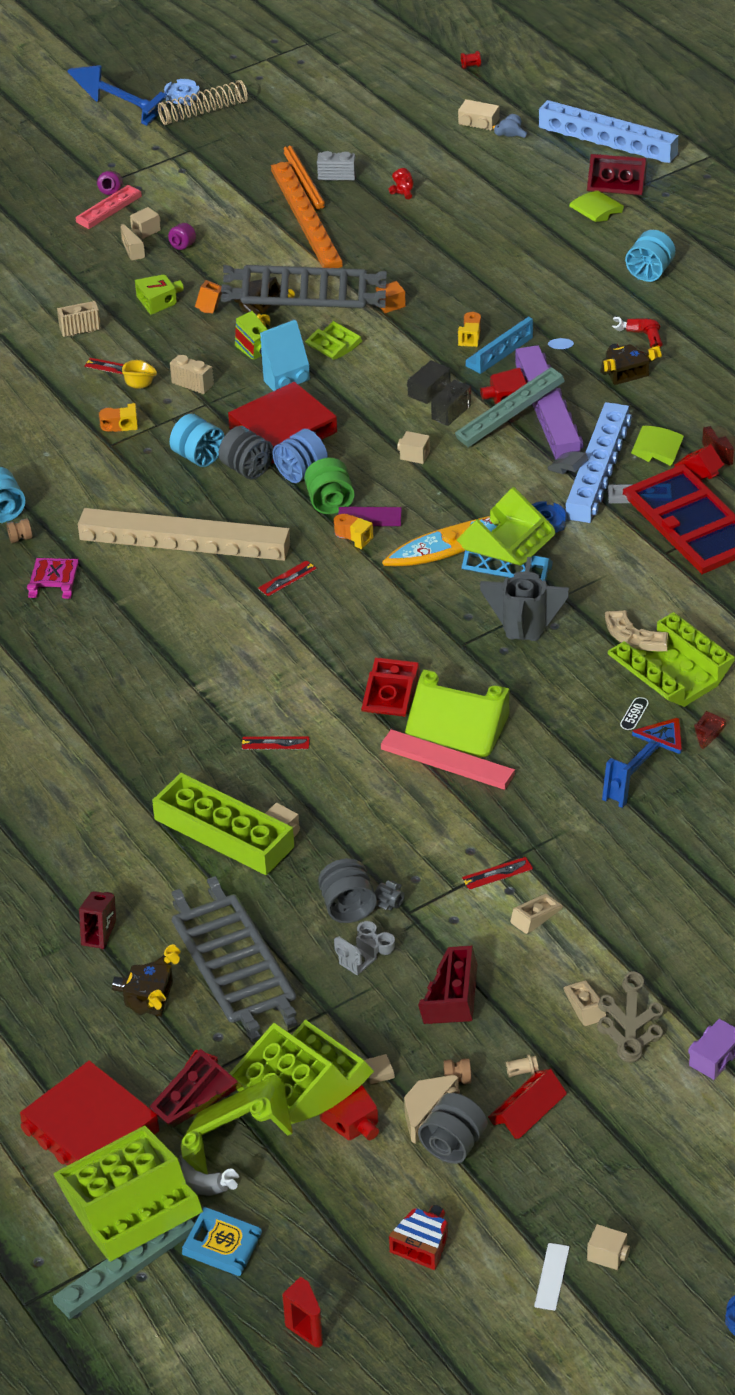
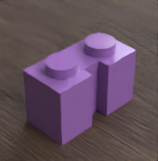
[688,1019,735,1080]

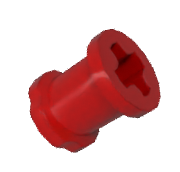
[461,51,481,69]

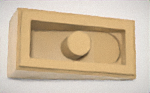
[120,224,145,261]
[510,894,563,934]
[563,980,606,1026]

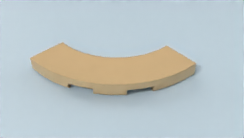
[605,610,669,651]

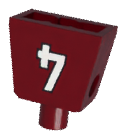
[79,891,116,949]

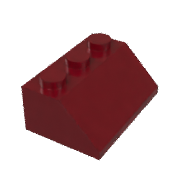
[587,154,648,196]

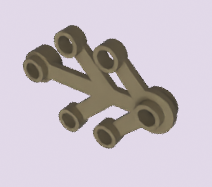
[597,972,664,1063]

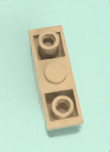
[404,1075,460,1144]

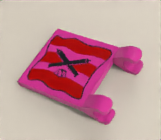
[27,558,79,599]

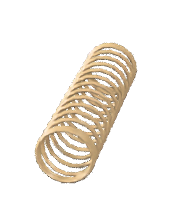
[158,80,248,125]

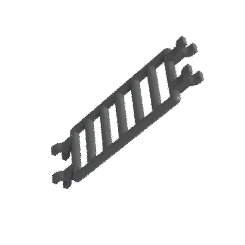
[221,265,387,308]
[171,876,297,1042]

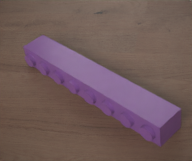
[515,345,583,459]

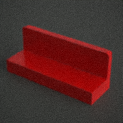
[488,1069,566,1139]

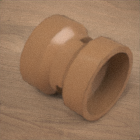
[6,518,32,543]
[444,1058,471,1084]

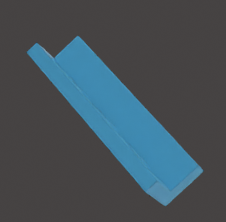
[466,317,533,374]
[461,550,553,581]

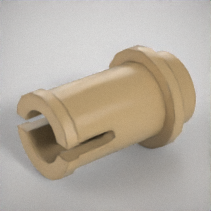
[505,1054,539,1078]

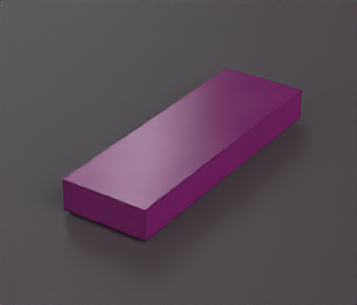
[338,507,402,526]

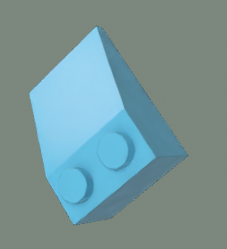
[260,320,310,391]

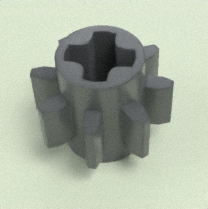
[375,880,404,911]

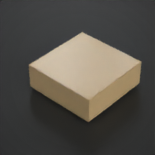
[364,1054,394,1085]

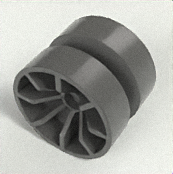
[418,1093,487,1164]

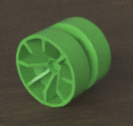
[304,458,354,514]

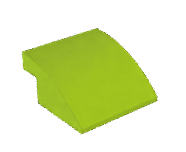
[229,1020,374,1124]
[53,1126,203,1262]

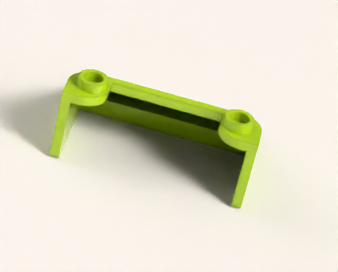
[457,487,555,565]
[405,670,509,758]
[181,1076,293,1175]

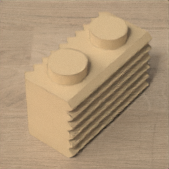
[458,99,500,131]
[57,301,101,337]
[170,355,214,394]

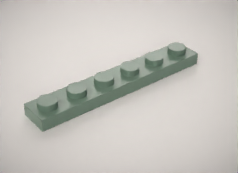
[455,367,565,447]
[53,1219,195,1319]

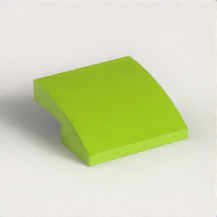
[569,191,624,222]
[305,321,362,360]
[631,426,684,466]

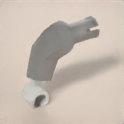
[178,1155,239,1196]

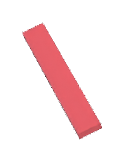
[381,729,515,790]

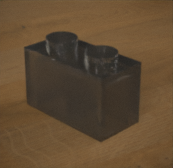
[407,360,451,404]
[431,379,471,426]

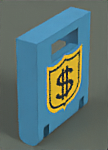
[182,1207,262,1276]

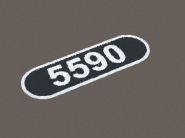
[620,697,648,730]

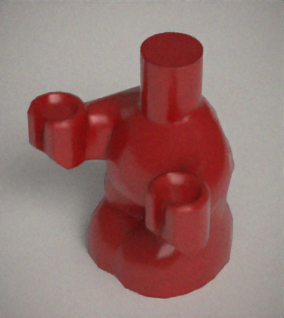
[388,168,414,199]

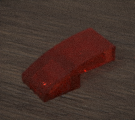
[702,426,734,465]

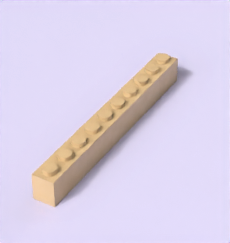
[78,508,290,561]

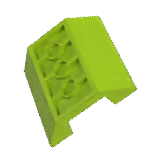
[608,612,735,707]

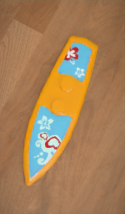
[382,516,498,566]

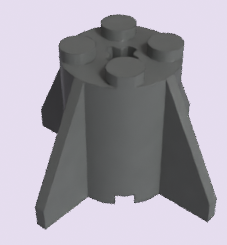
[480,557,569,641]

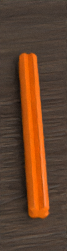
[284,145,325,210]

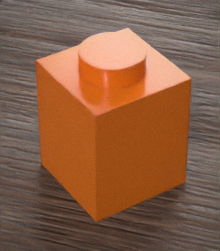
[195,280,222,314]
[376,281,406,313]

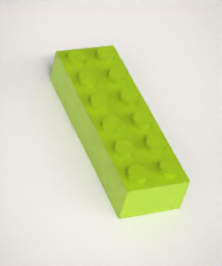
[152,773,294,875]

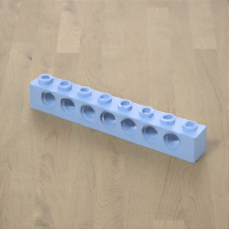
[539,100,678,163]
[566,402,632,523]

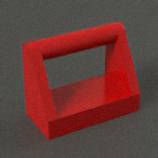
[282,1276,323,1347]

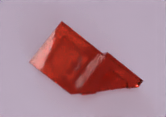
[694,711,726,749]

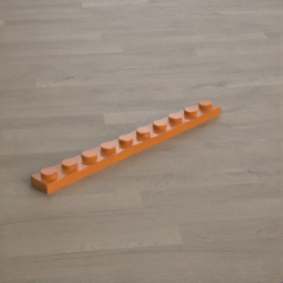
[271,162,342,268]

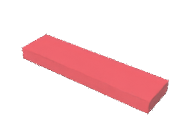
[76,185,142,229]

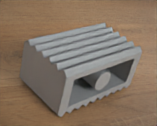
[317,151,356,181]

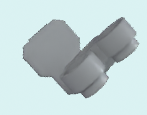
[334,921,395,976]

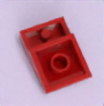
[361,657,420,717]

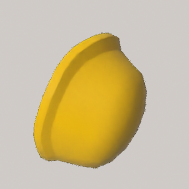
[122,360,157,389]

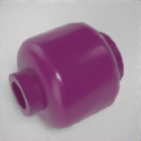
[97,170,123,195]
[168,223,196,250]

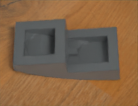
[548,451,588,474]

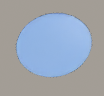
[548,338,574,349]

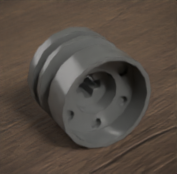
[219,426,273,480]
[318,858,376,923]

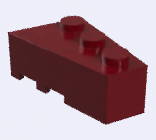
[418,945,478,1024]
[149,1048,243,1128]

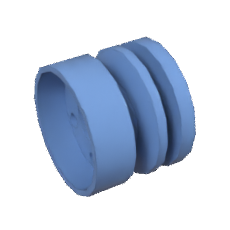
[273,429,328,483]

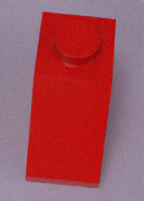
[674,444,724,480]

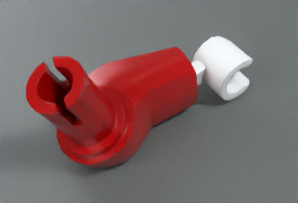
[612,317,663,348]

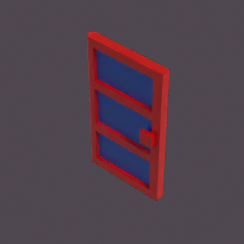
[623,464,735,574]

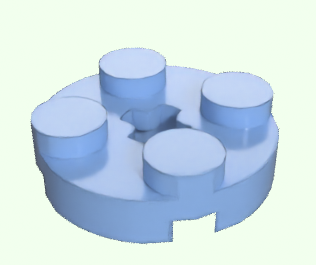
[164,79,200,106]

